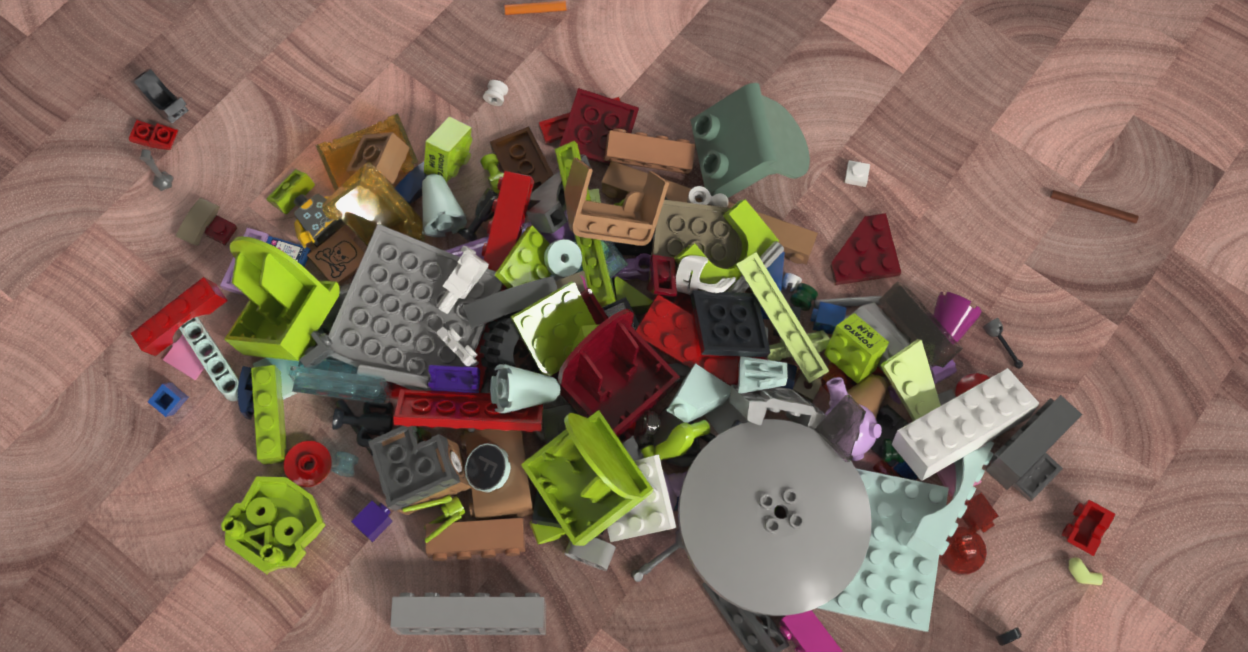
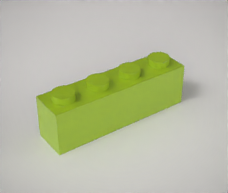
[251,365,287,465]

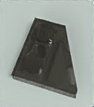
[814,395,866,462]

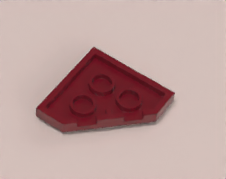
[830,213,902,285]

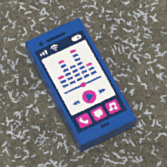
[266,236,311,267]

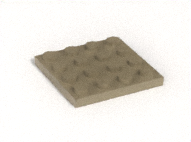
[648,200,742,294]

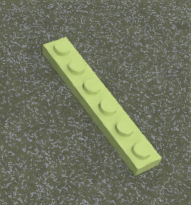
[736,252,829,383]

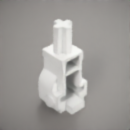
[436,245,489,314]

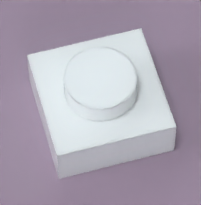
[844,160,870,187]

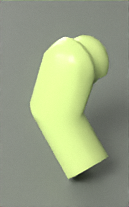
[1069,557,1103,585]

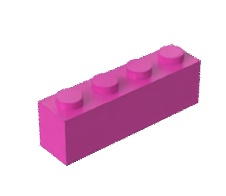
[779,610,843,652]

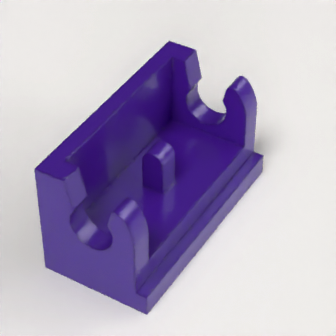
[428,365,480,393]

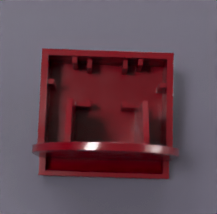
[550,309,680,437]

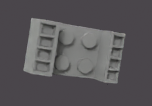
[729,385,829,433]

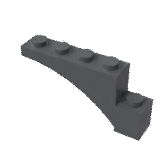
[526,155,593,233]

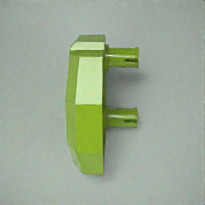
[221,476,326,575]

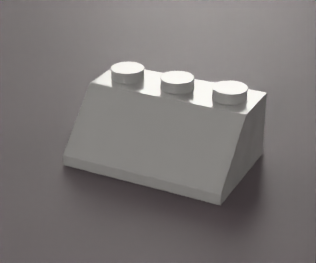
[847,303,914,373]

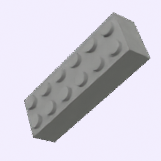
[390,593,546,635]

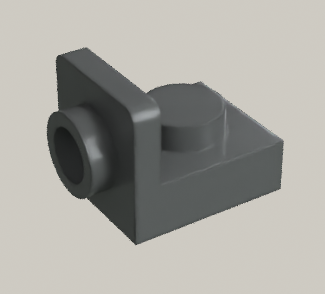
[300,331,335,369]

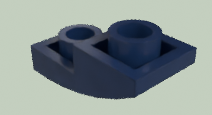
[392,161,428,205]
[238,366,254,420]

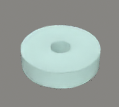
[544,240,582,277]

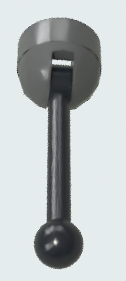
[983,318,1023,369]

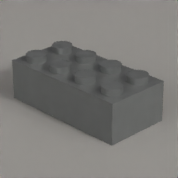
[986,395,1083,490]

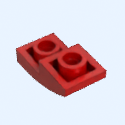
[129,120,178,150]

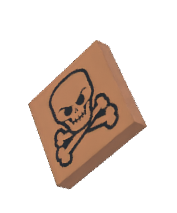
[307,229,365,286]

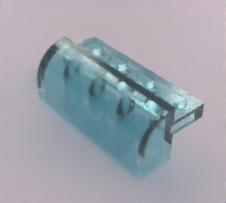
[289,359,394,404]

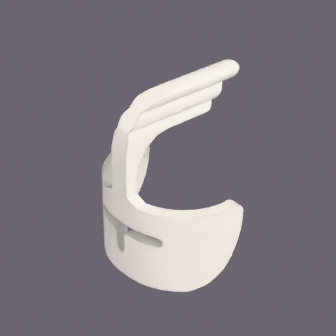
[676,256,736,295]

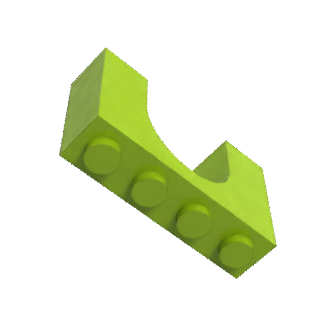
[674,199,779,292]

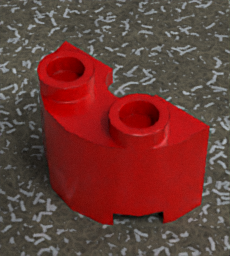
[1062,500,1116,556]

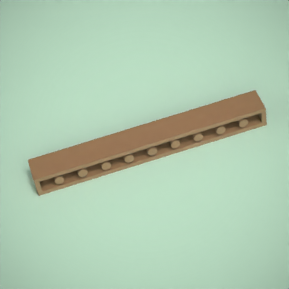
[602,161,818,265]

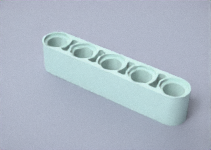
[179,317,239,401]

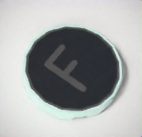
[465,443,511,493]

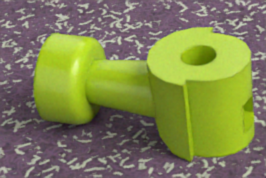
[480,154,504,194]

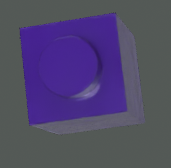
[351,501,393,543]

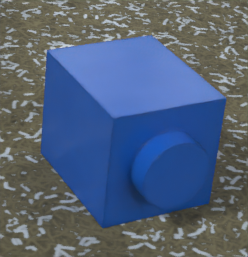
[148,382,189,417]

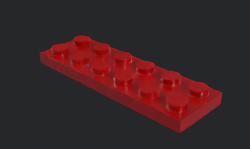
[636,294,767,386]
[394,389,543,432]

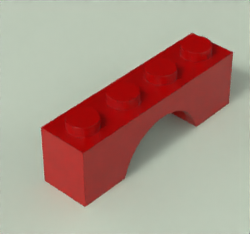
[130,277,228,357]

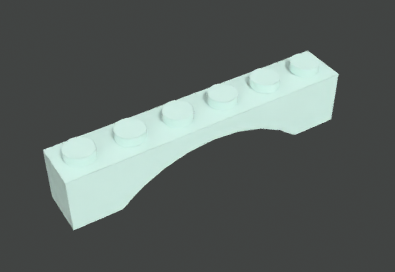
[906,441,994,561]

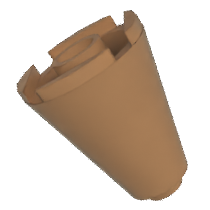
[829,374,888,418]

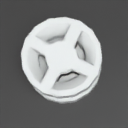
[483,80,508,106]

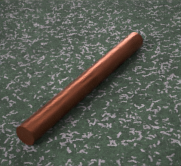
[1050,190,1139,224]

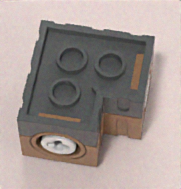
[368,426,472,516]

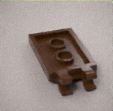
[490,126,554,192]

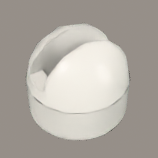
[782,273,802,291]

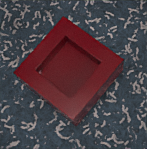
[204,215,237,245]

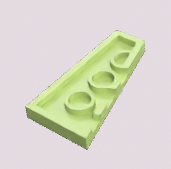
[880,339,941,421]

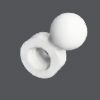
[688,186,729,208]

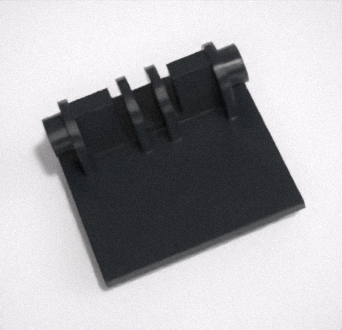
[870,404,909,468]

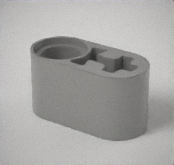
[564,538,616,571]

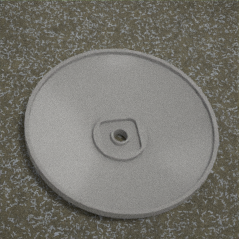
[678,419,872,616]

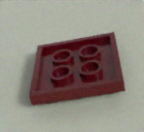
[559,88,639,166]

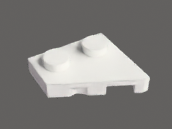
[436,327,479,367]

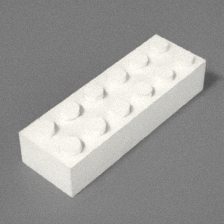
[892,368,1039,481]

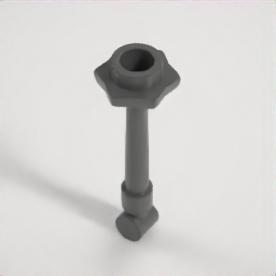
[140,149,174,191]
[631,530,684,582]

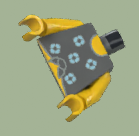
[294,194,357,249]

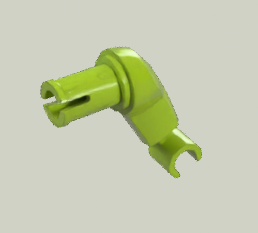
[641,420,710,460]

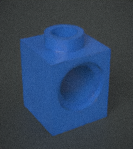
[810,301,847,335]

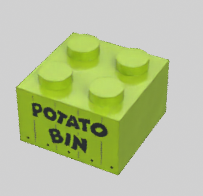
[424,117,472,183]
[824,313,889,384]

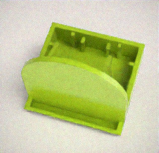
[224,236,340,361]
[521,410,654,546]

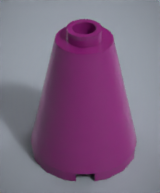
[926,292,982,357]

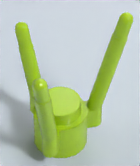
[402,494,465,543]

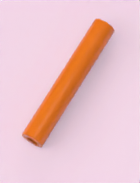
[505,0,567,15]

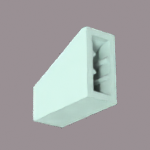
[667,363,731,423]

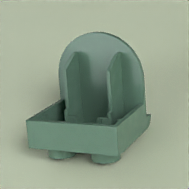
[690,83,810,198]

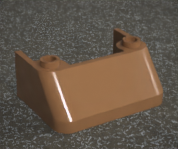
[564,158,669,246]

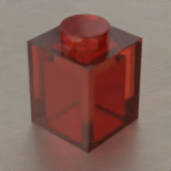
[962,492,999,534]

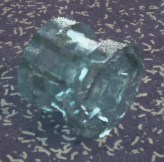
[331,451,359,477]

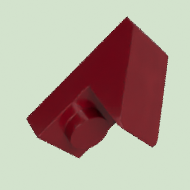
[647,254,677,297]

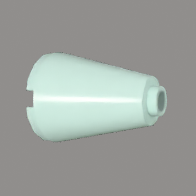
[422,174,467,237]
[490,364,560,413]

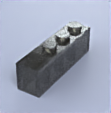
[878,281,963,368]

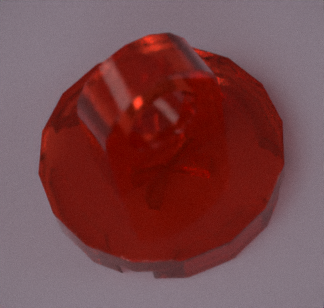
[939,527,987,576]

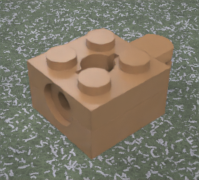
[346,132,410,201]

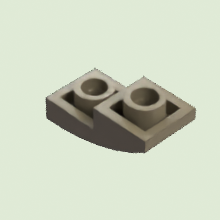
[176,198,220,246]

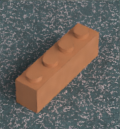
[604,129,695,174]
[426,518,525,561]

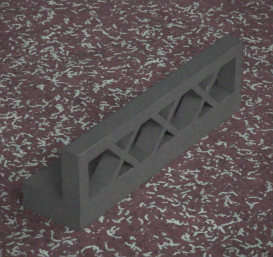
[702,582,790,652]

